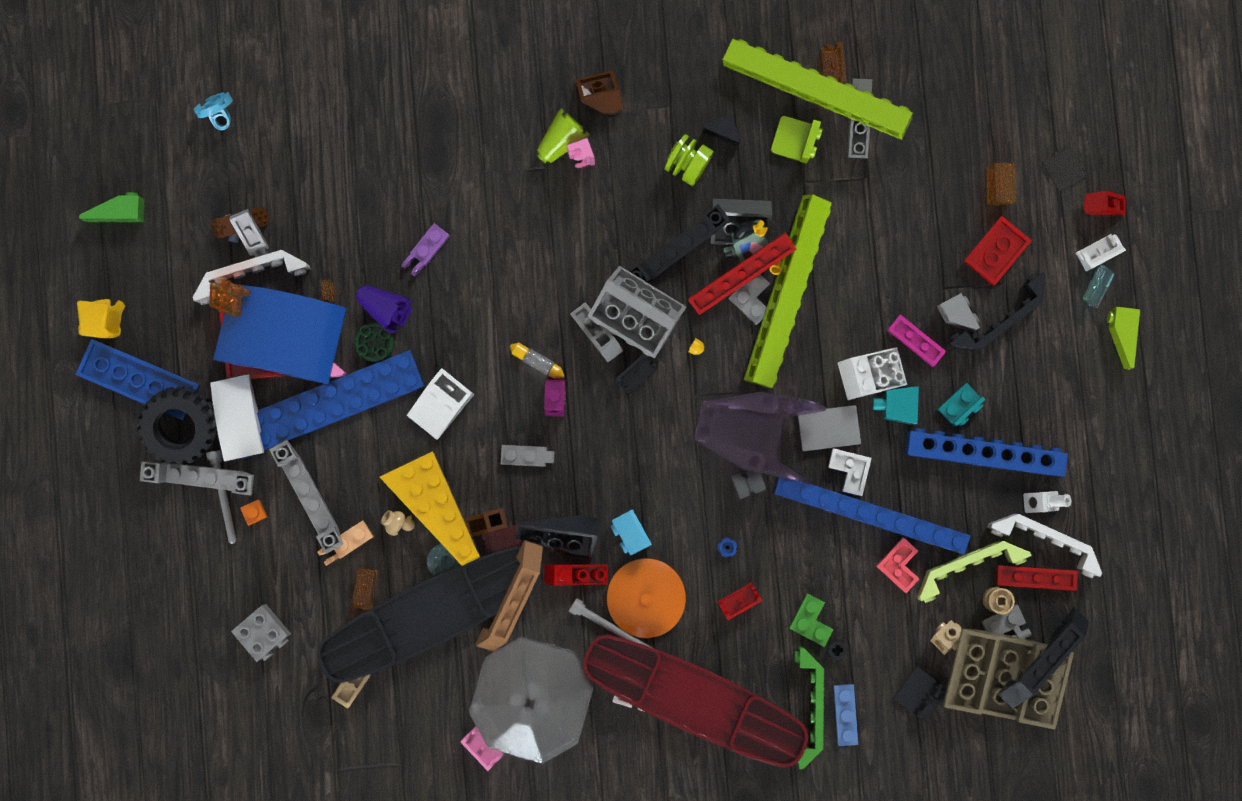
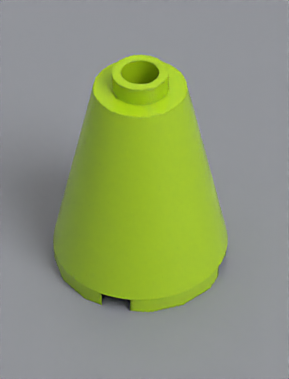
[537,109,589,163]

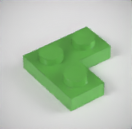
[789,593,834,647]

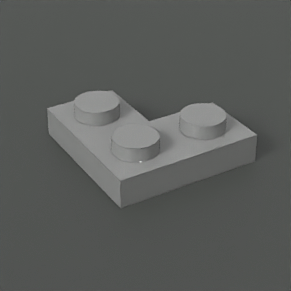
[728,274,770,325]

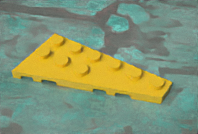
[380,451,480,566]

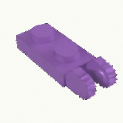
[401,223,450,276]

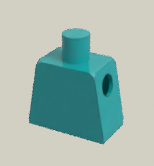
[872,387,919,425]

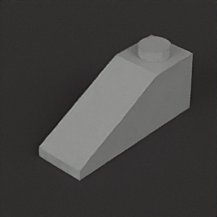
[570,302,623,362]

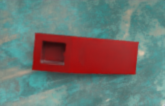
[544,564,608,585]

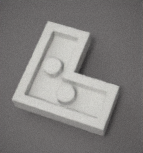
[828,448,871,496]

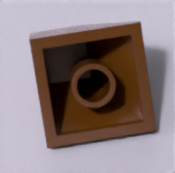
[575,70,623,114]

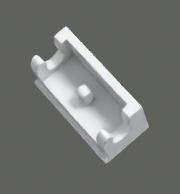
[1076,234,1126,271]

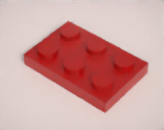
[963,216,1032,286]

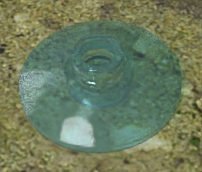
[427,544,461,576]

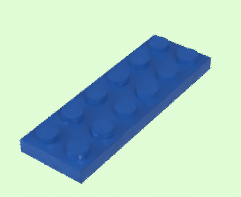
[75,339,201,421]

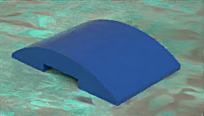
[213,284,347,385]

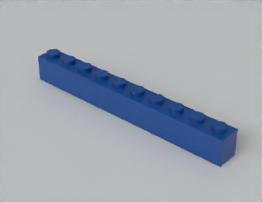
[772,475,970,555]

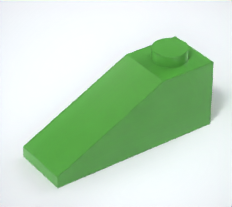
[79,192,144,222]

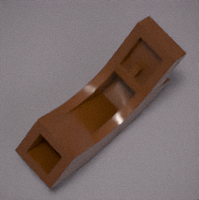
[464,508,508,537]

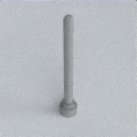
[206,450,236,544]
[568,598,651,647]

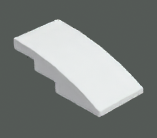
[210,374,264,461]

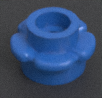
[718,538,737,557]

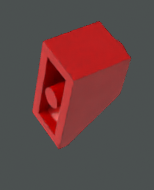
[1083,191,1126,216]

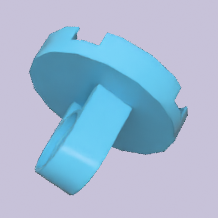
[194,92,232,130]

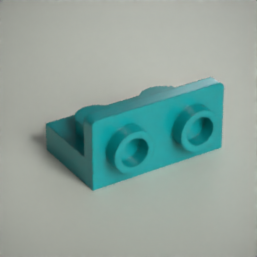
[937,383,985,427]

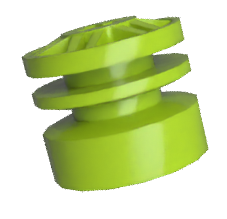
[664,134,714,187]

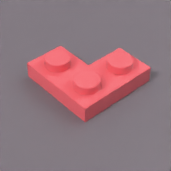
[876,537,919,593]

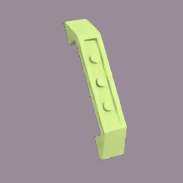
[917,541,1031,603]

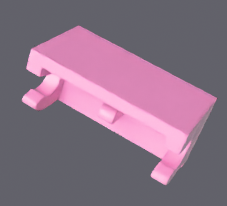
[567,138,595,168]
[461,725,504,771]

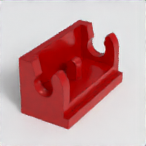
[717,583,762,620]

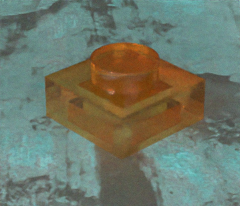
[321,280,336,302]

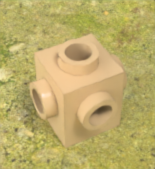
[930,620,962,655]

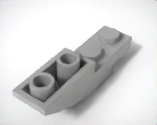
[848,78,873,158]

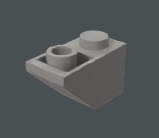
[937,293,980,332]

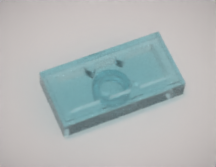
[1082,265,1114,308]

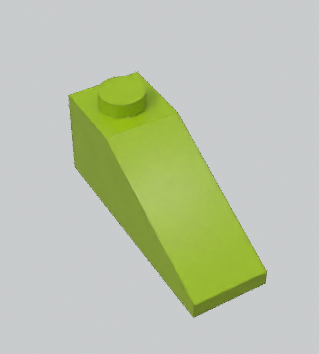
[1107,307,1140,369]

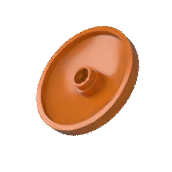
[607,558,686,638]

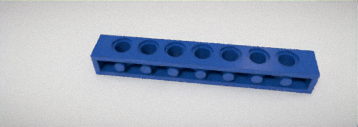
[904,428,1068,477]

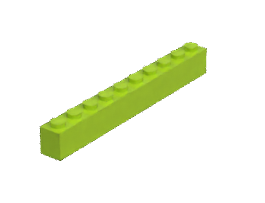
[723,39,913,140]
[744,194,832,389]

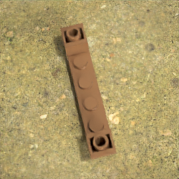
[475,540,543,652]

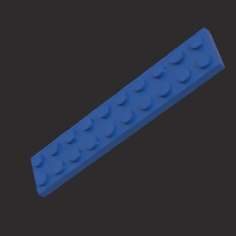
[241,350,425,459]

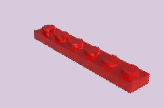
[688,232,797,315]

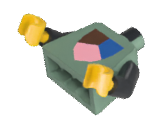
[724,220,782,275]

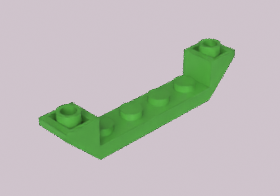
[794,646,824,769]

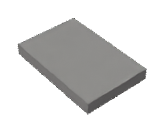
[797,405,861,451]

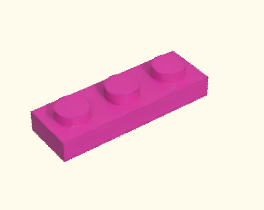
[887,315,946,367]

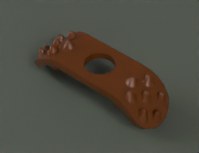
[211,207,269,238]

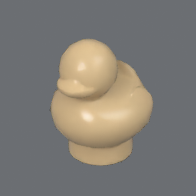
[381,510,415,536]

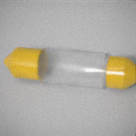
[510,342,564,379]

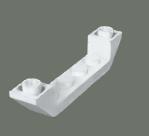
[193,250,311,305]
[987,514,1102,578]

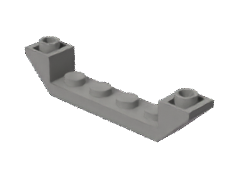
[269,440,343,554]
[140,461,254,495]

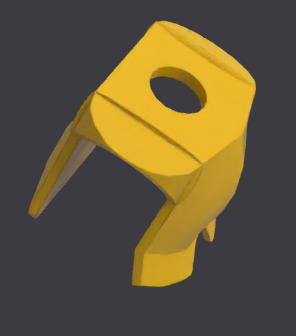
[77,299,125,338]

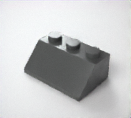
[711,199,772,245]

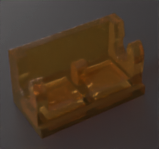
[821,42,846,84]
[987,163,1016,205]
[352,567,378,610]

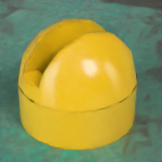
[688,338,704,355]

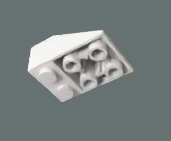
[837,347,907,400]
[407,368,474,440]

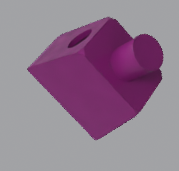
[544,379,566,417]

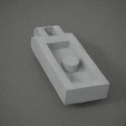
[229,209,269,258]
[501,445,555,467]

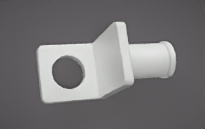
[1023,491,1071,513]

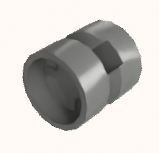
[731,467,766,499]

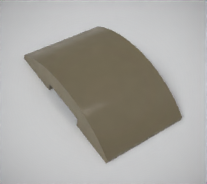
[943,628,1074,729]

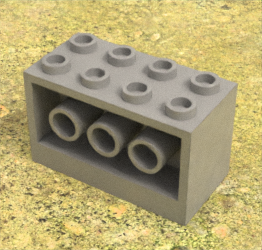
[587,266,686,358]

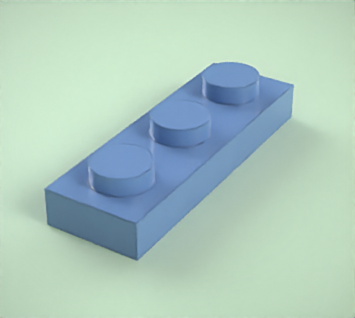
[833,684,858,746]

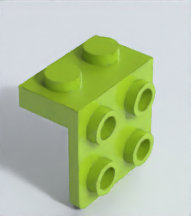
[771,116,823,164]

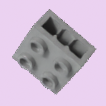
[231,604,291,662]

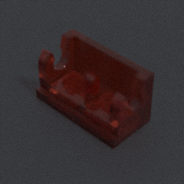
[482,525,524,553]

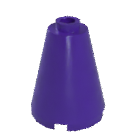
[356,285,412,334]

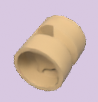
[982,587,1015,614]

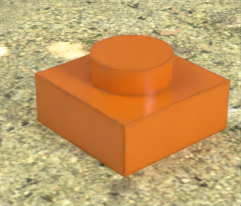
[240,500,267,526]

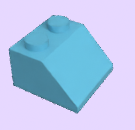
[610,509,652,555]

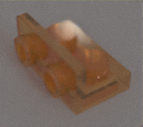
[209,279,251,317]

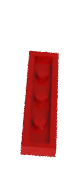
[996,565,1078,591]

